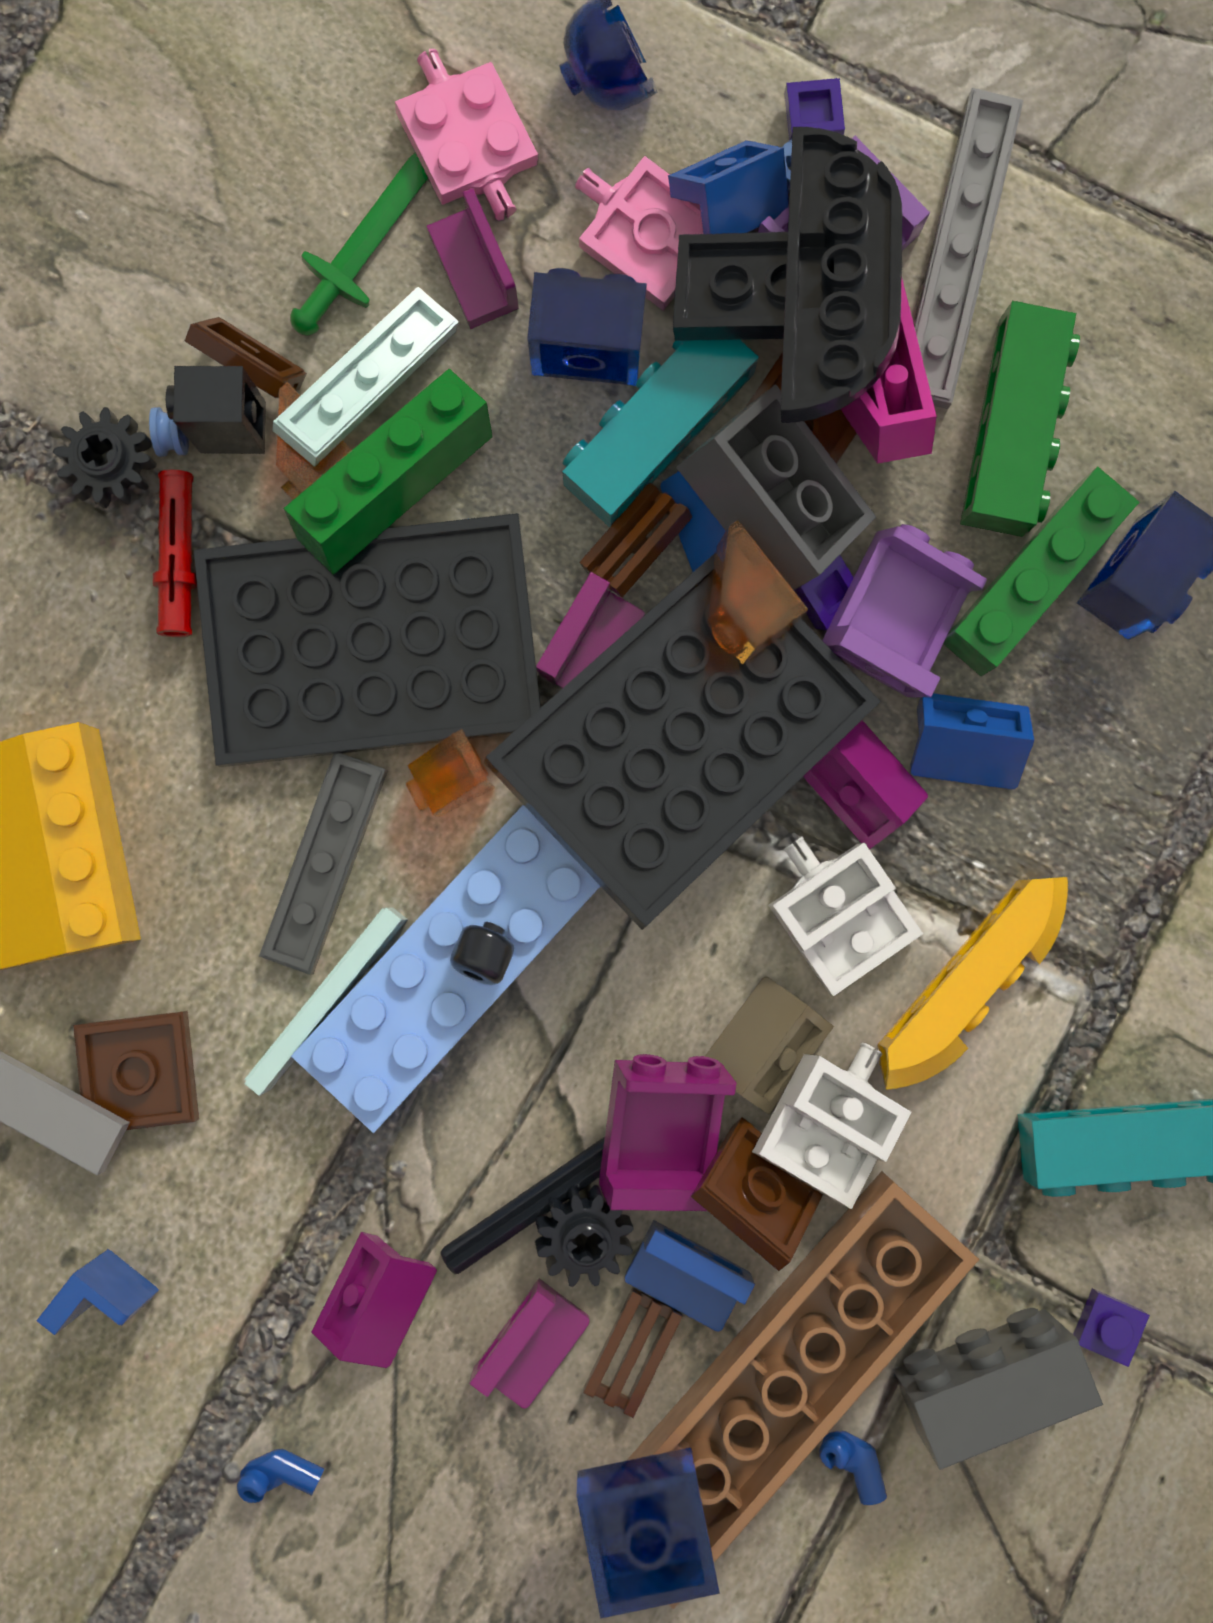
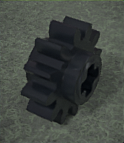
[53,407,157,509]
[534,1185,634,1287]

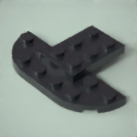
[673,127,903,423]

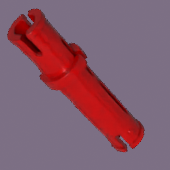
[153,469,197,637]

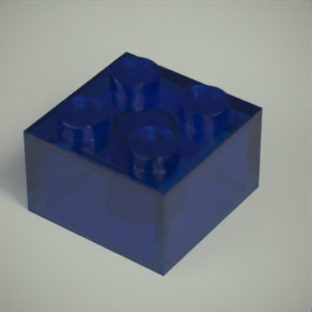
[527,268,647,386]
[1076,491,1213,640]
[576,1447,720,1619]

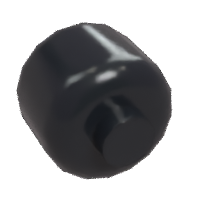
[450,922,514,985]

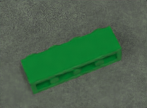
[960,300,1080,537]
[283,369,493,574]
[943,466,1140,676]

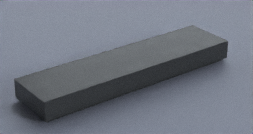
[259,753,388,975]

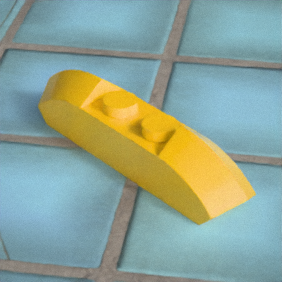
[878,877,1068,1090]

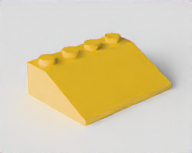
[0,722,141,970]

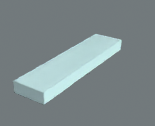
[272,287,459,467]
[244,907,408,1096]

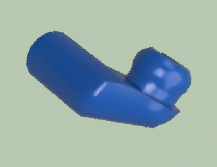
[819,1430,887,1505]
[237,1449,324,1503]

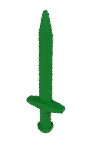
[290,152,428,336]

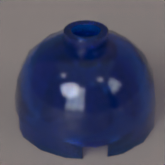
[559,0,658,111]

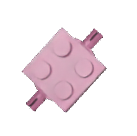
[395,49,538,221]
[575,156,703,311]

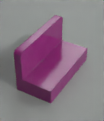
[427,188,519,329]
[536,572,645,688]
[803,720,928,850]
[311,1232,437,1368]
[469,1278,590,1409]

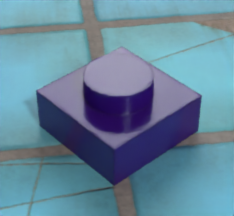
[784,78,845,141]
[793,555,854,630]
[1073,1288,1150,1367]

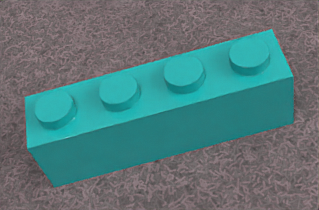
[562,340,759,528]
[1017,1099,1213,1197]

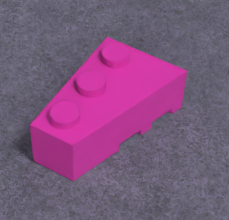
[841,279,937,464]

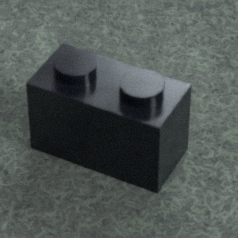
[165,366,266,454]

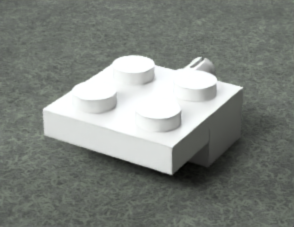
[768,836,923,996]
[752,1043,911,1209]

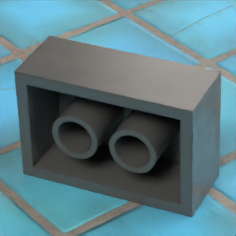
[676,384,876,597]
[892,1308,1103,1470]

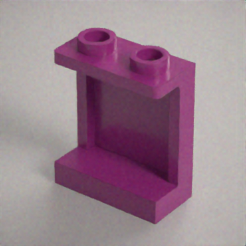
[599,1054,737,1211]

